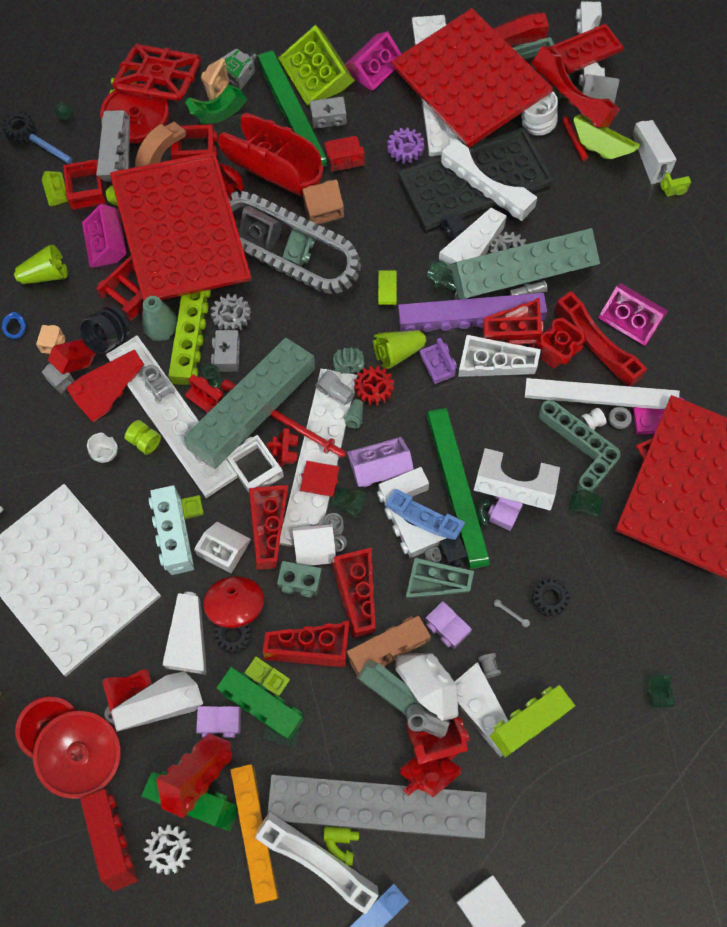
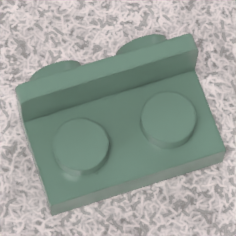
[282,228,316,267]

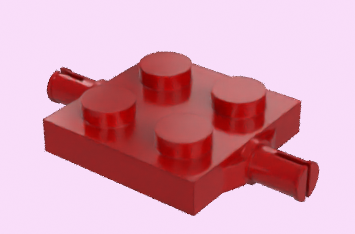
[401,754,461,797]

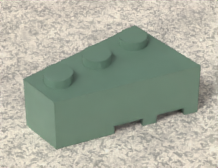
[406,558,474,599]

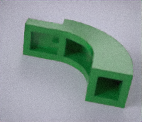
[185,84,247,124]

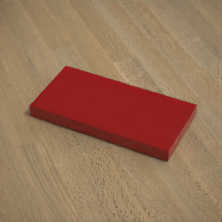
[552,23,624,75]

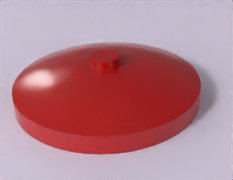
[100,83,169,143]
[33,711,121,799]

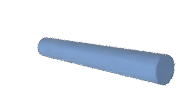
[29,134,72,164]

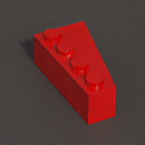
[263,621,349,668]
[157,733,232,818]

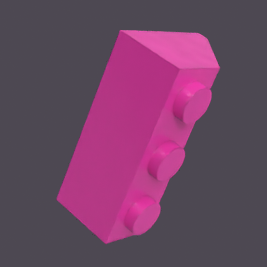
[344,31,401,91]
[82,204,127,268]
[598,284,668,346]

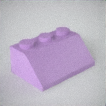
[347,437,414,487]

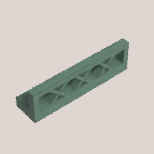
[356,660,437,719]

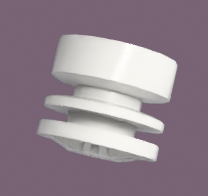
[522,92,558,136]

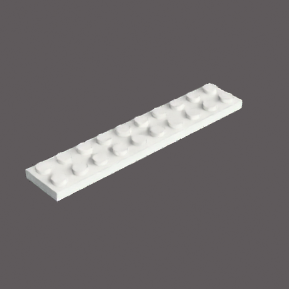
[412,15,463,156]
[106,336,238,498]
[279,368,357,548]

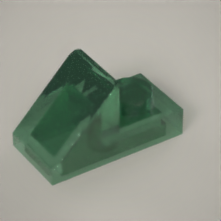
[330,488,367,517]

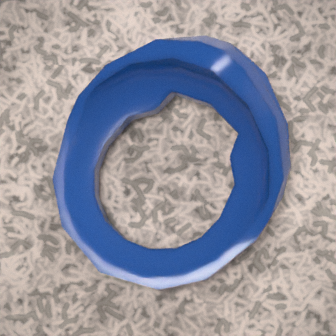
[2,312,27,339]

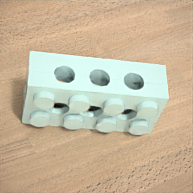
[149,485,194,575]

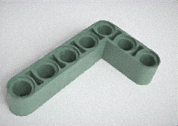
[539,400,620,496]

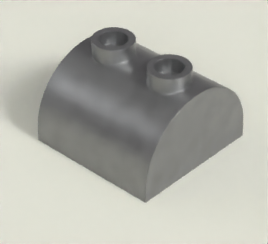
[239,206,282,252]

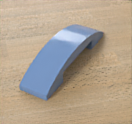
[386,489,465,540]

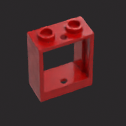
[171,124,218,160]
[63,159,106,210]

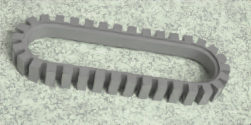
[228,191,361,294]

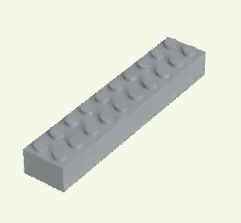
[267,775,487,839]

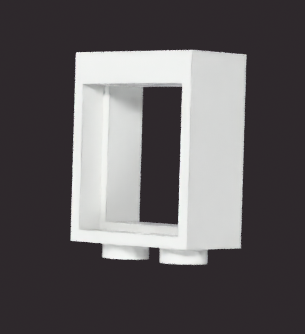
[226,435,284,493]

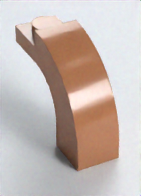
[135,122,186,167]

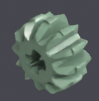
[333,347,364,374]

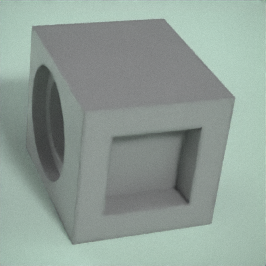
[42,363,75,394]

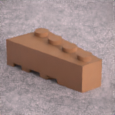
[347,616,431,676]

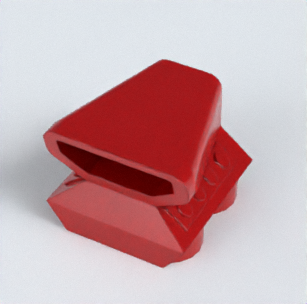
[535,317,587,368]

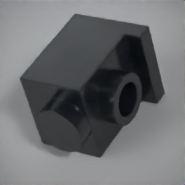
[441,211,467,241]

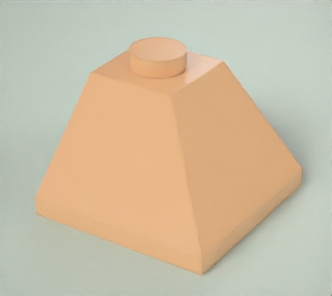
[201,58,229,101]

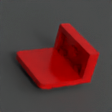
[325,136,365,172]
[103,669,152,717]

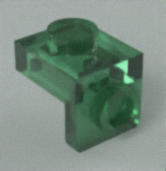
[570,490,603,517]
[648,673,675,708]

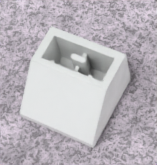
[194,522,251,574]

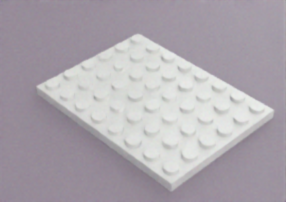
[0,484,161,676]

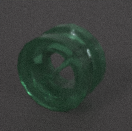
[55,102,72,120]

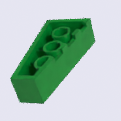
[217,667,304,741]
[142,770,238,832]

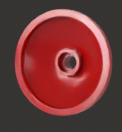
[203,576,264,628]
[15,696,76,758]

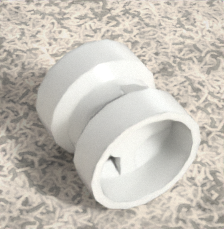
[580,408,606,430]

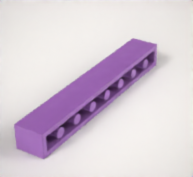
[398,293,547,332]

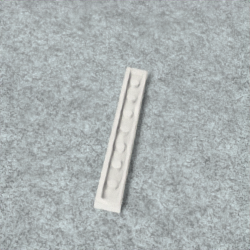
[525,378,680,409]

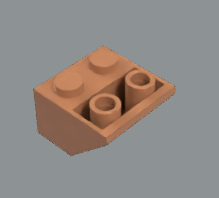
[303,180,344,225]

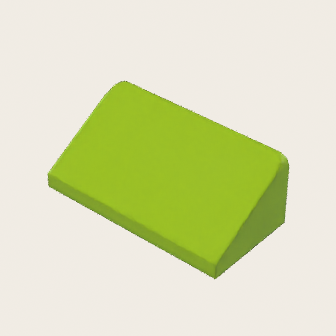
[42,171,68,206]

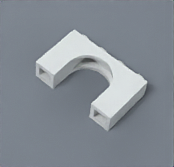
[474,448,560,510]
[377,467,446,558]

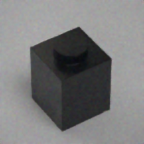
[439,535,467,567]

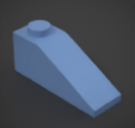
[350,884,409,927]

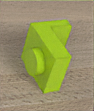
[661,172,691,196]

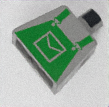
[217,49,256,90]

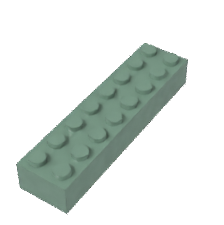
[450,228,600,300]
[184,338,315,469]

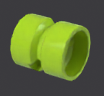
[124,420,161,455]

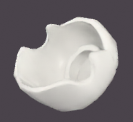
[87,433,118,463]

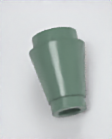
[344,399,363,429]

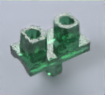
[426,260,456,291]

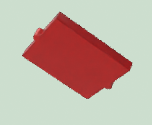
[300,461,340,497]

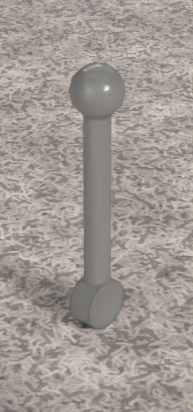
[494,599,530,628]

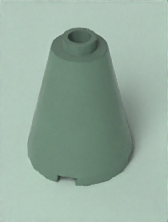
[142,296,178,341]

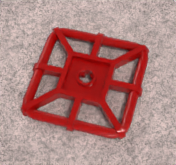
[112,44,201,101]

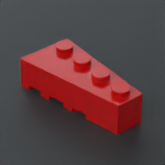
[249,485,288,570]
[331,548,375,639]
[80,789,139,891]

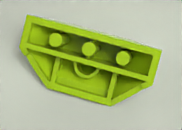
[574,113,640,159]

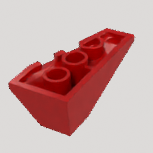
[493,12,549,45]
[66,350,145,422]

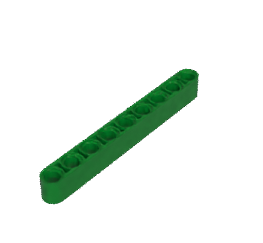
[257,50,327,167]
[427,407,489,570]

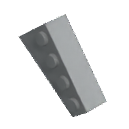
[97,110,130,185]

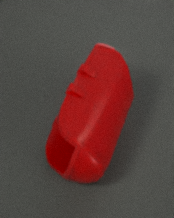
[218,113,323,198]

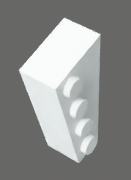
[439,208,506,270]
[458,335,541,377]
[455,662,508,757]

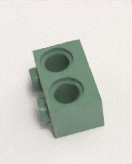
[277,561,322,598]

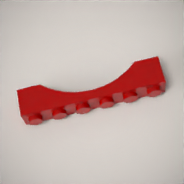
[531,46,620,128]
[554,291,647,387]

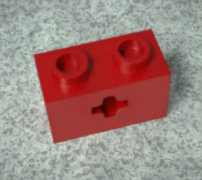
[48,339,95,374]

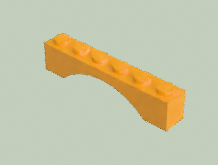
[230,764,279,904]

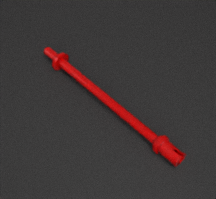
[221,379,346,458]

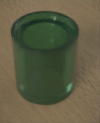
[202,364,221,387]

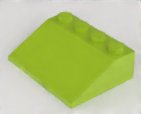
[278,25,355,106]

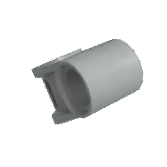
[142,365,175,402]

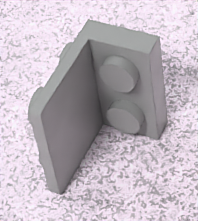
[578,74,619,111]

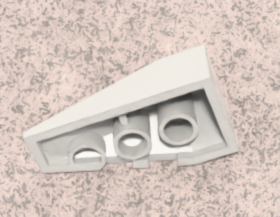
[111,671,203,731]

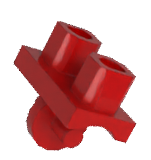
[266,428,298,467]

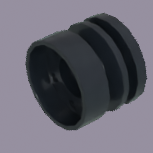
[79,306,130,354]

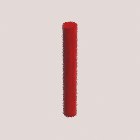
[562,116,588,161]

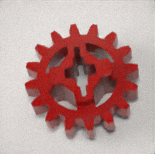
[354,366,394,406]

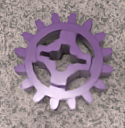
[387,128,424,163]

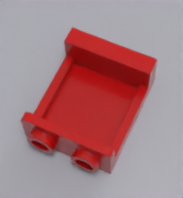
[406,717,470,765]

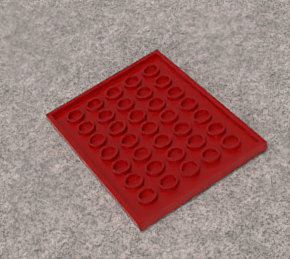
[391,8,553,148]
[110,152,251,302]
[615,395,727,579]

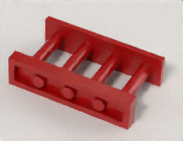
[96,256,143,322]

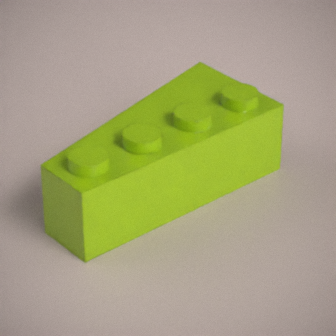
[490,685,575,757]

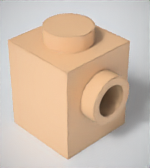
[36,325,66,354]

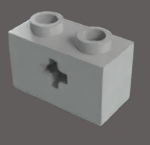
[310,97,347,129]
[211,330,240,372]

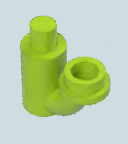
[324,826,359,866]

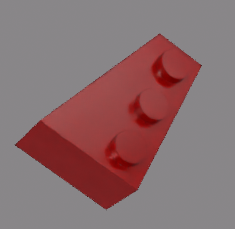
[482,297,542,341]

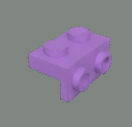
[419,338,457,384]

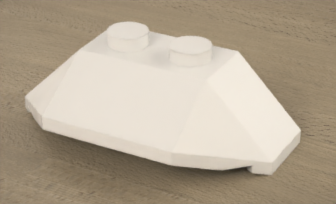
[396,653,458,721]

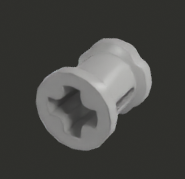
[478,653,502,679]

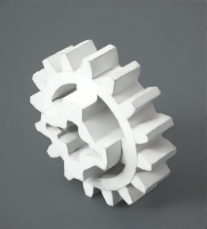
[144,825,193,875]

